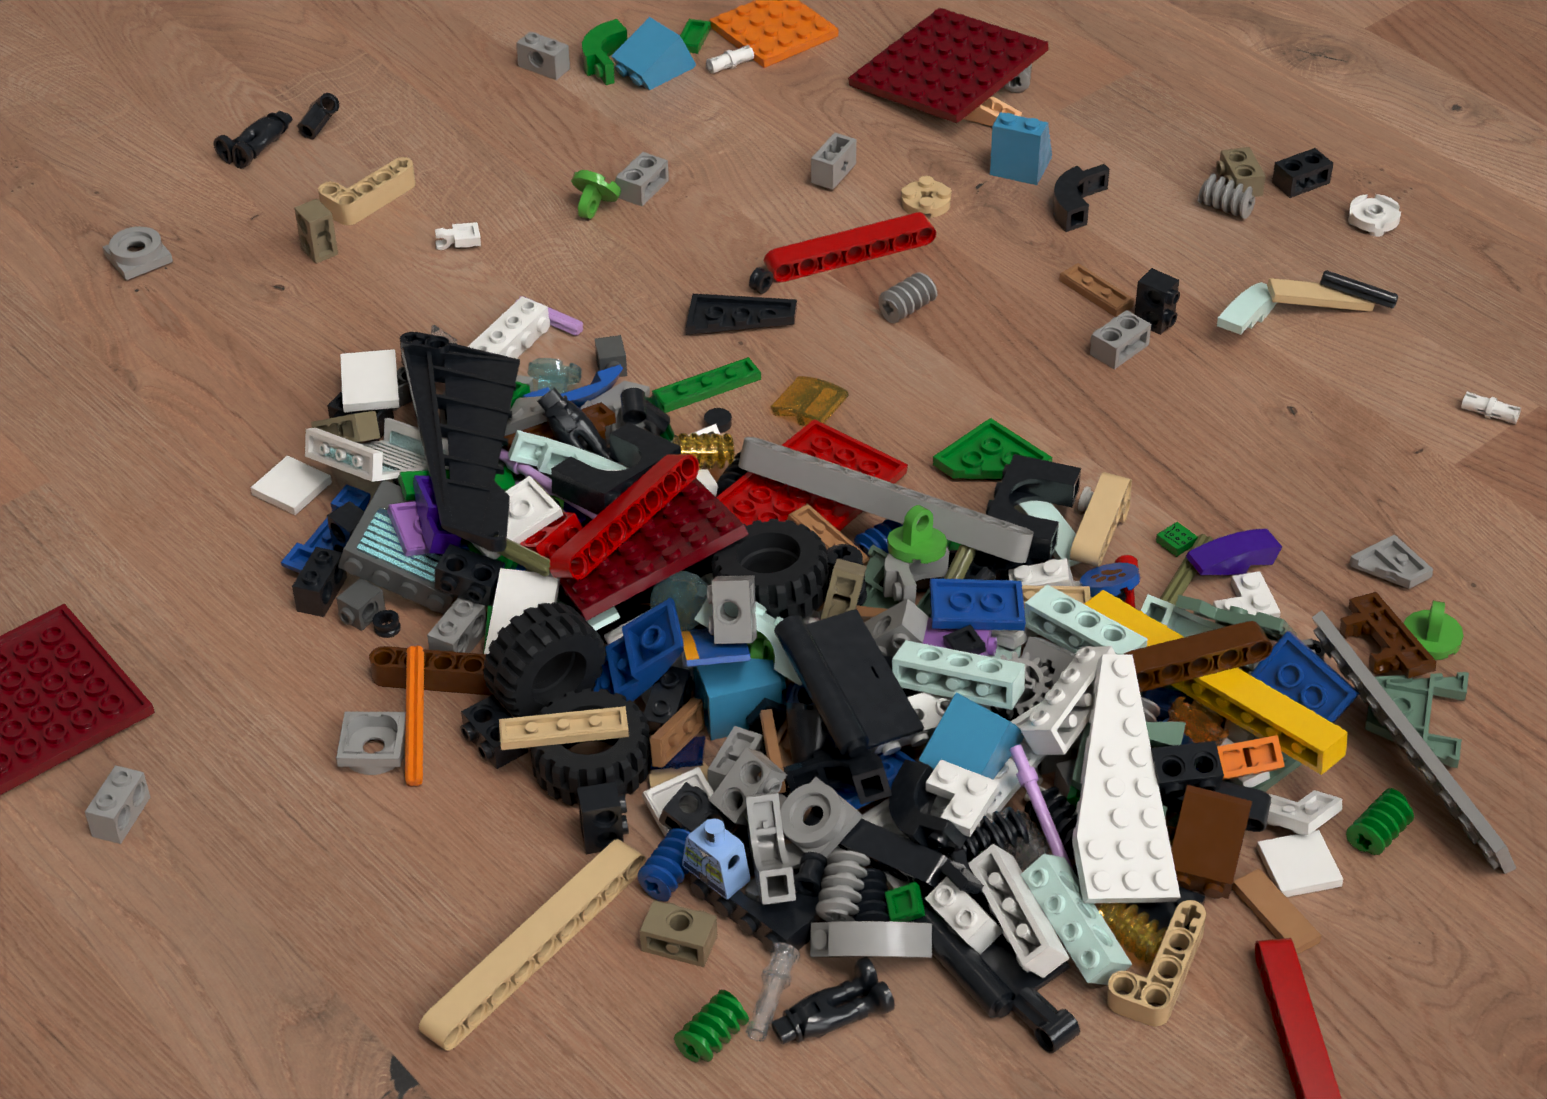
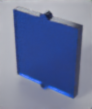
[650,736,706,770]

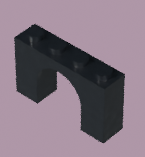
[551,422,681,515]
[986,454,1081,562]
[690,825,827,961]

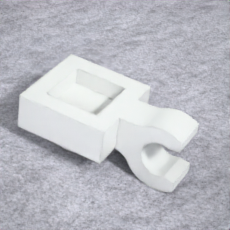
[435,222,481,250]

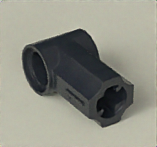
[297,93,339,140]
[620,388,670,436]
[1012,987,1080,1054]

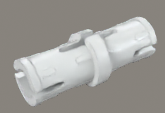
[706,45,754,74]
[1461,391,1521,424]

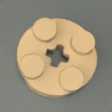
[901,176,952,217]

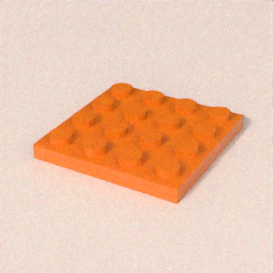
[709,0,839,68]

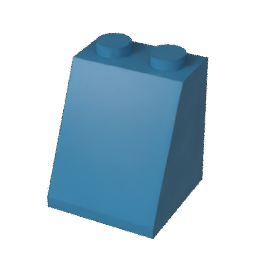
[611,17,696,90]
[990,112,1052,185]
[693,658,786,740]
[919,692,1025,779]

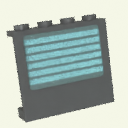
[338,480,465,615]

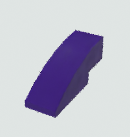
[413,475,462,554]
[1186,529,1282,575]

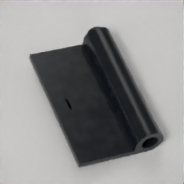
[774,609,924,757]
[909,861,1070,1018]

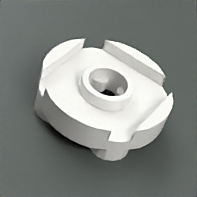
[1348,194,1401,237]

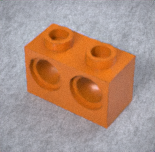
[1217,735,1285,780]

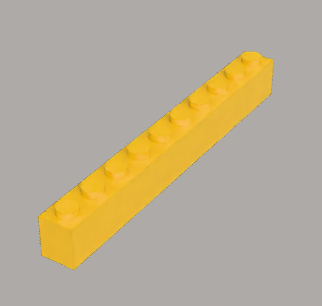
[1084,590,1348,775]

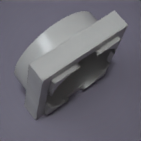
[103,226,173,280]
[336,712,406,775]
[781,777,863,858]

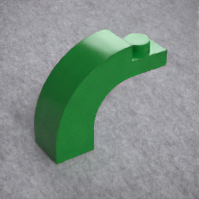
[582,19,628,86]

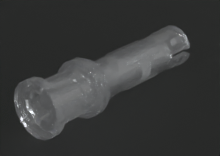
[745,943,800,1042]

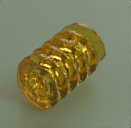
[672,433,735,469]
[1098,903,1168,963]

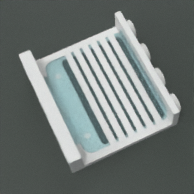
[305,418,449,482]

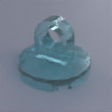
[527,358,582,394]
[651,571,708,631]

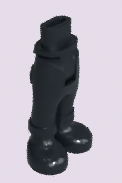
[213,111,293,169]
[537,387,618,463]
[771,957,895,1045]

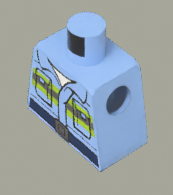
[682,819,750,900]

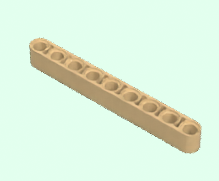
[419,839,646,1051]

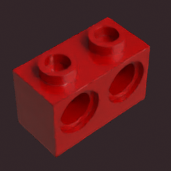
[520,512,583,559]

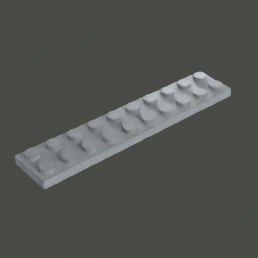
[1312,610,1516,874]

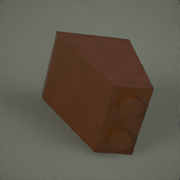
[1171,785,1252,899]

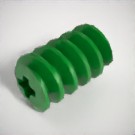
[1346,788,1414,855]
[674,989,749,1062]

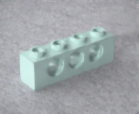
[1024,584,1148,655]
[892,640,1025,710]
[1020,854,1133,985]

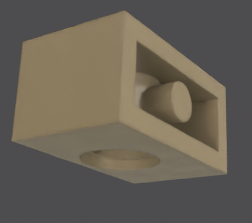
[640,900,718,967]

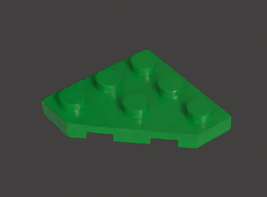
[933,418,1053,479]

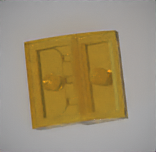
[770,376,849,426]

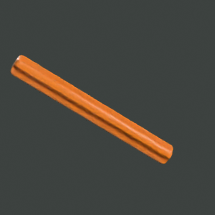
[405,646,424,786]

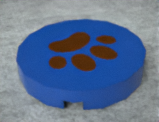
[1080,563,1140,597]

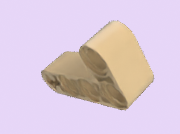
[318,157,416,225]
[1070,472,1132,567]
[1107,900,1206,1027]

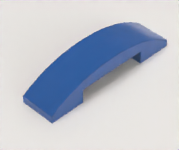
[522,364,623,408]
[281,484,371,573]

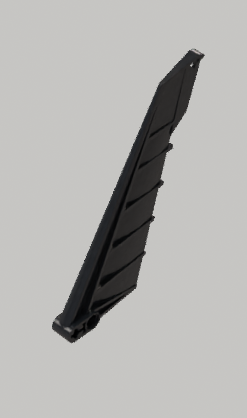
[400,332,520,552]

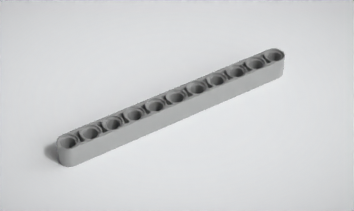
[738,437,1034,563]

